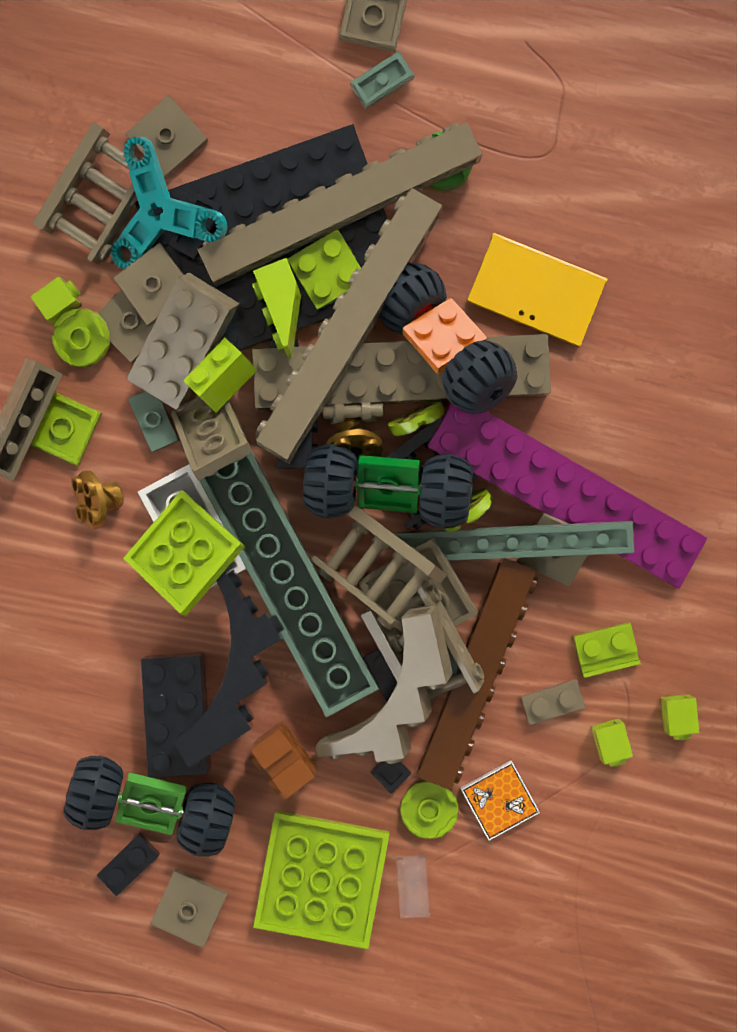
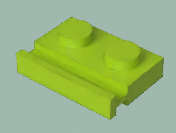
[573,622,641,678]

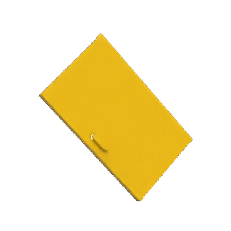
[467,233,608,347]

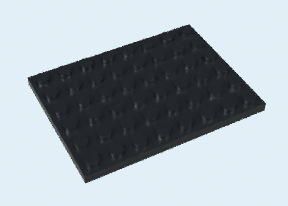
[135,124,387,351]

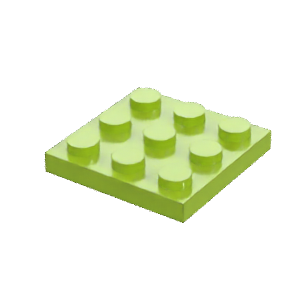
[123,490,245,616]

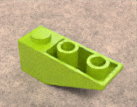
[252,258,301,359]

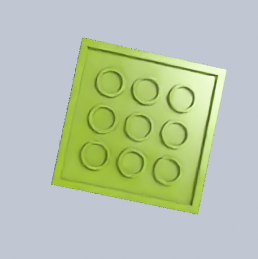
[253,810,390,949]

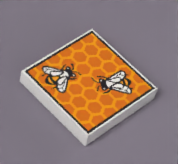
[460,760,540,840]

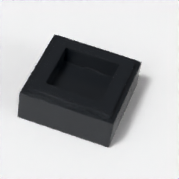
[370,761,411,793]

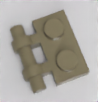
[323,402,383,424]

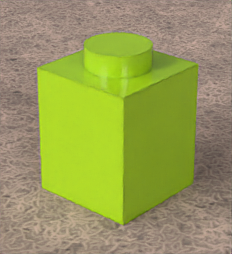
[30,276,82,324]
[660,694,700,740]
[591,718,633,767]

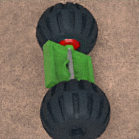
[63,756,235,857]

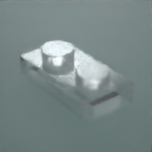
[396,855,430,918]

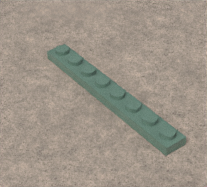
[395,521,634,561]

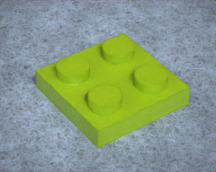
[287,229,361,311]

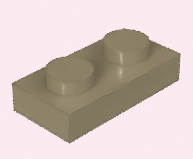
[520,679,585,725]

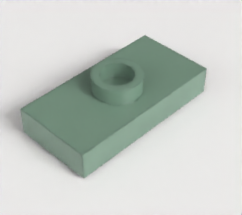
[350,51,415,110]
[128,391,179,452]

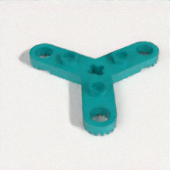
[110,136,227,269]

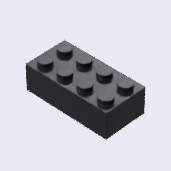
[141,652,211,778]

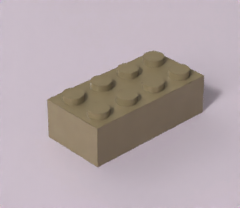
[127,273,240,410]

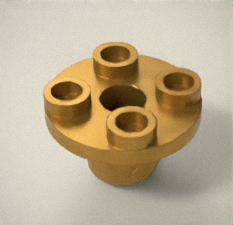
[325,418,383,464]
[71,470,124,529]

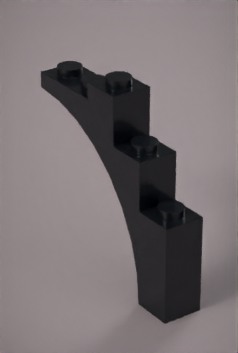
[173,568,284,767]

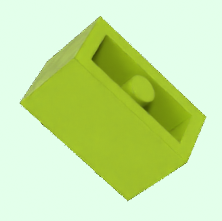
[183,338,257,413]

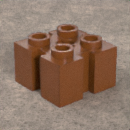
[250,721,317,799]

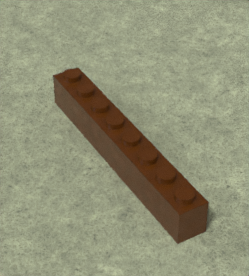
[417,558,538,790]

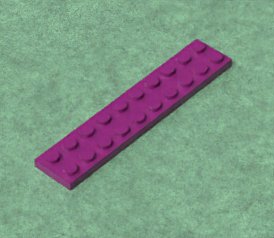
[427,403,707,589]

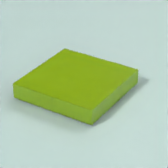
[30,392,103,466]

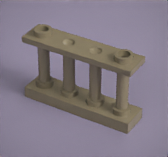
[32,122,138,265]
[311,504,447,632]
[361,580,484,708]

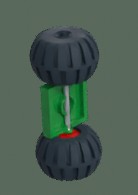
[303,444,473,529]

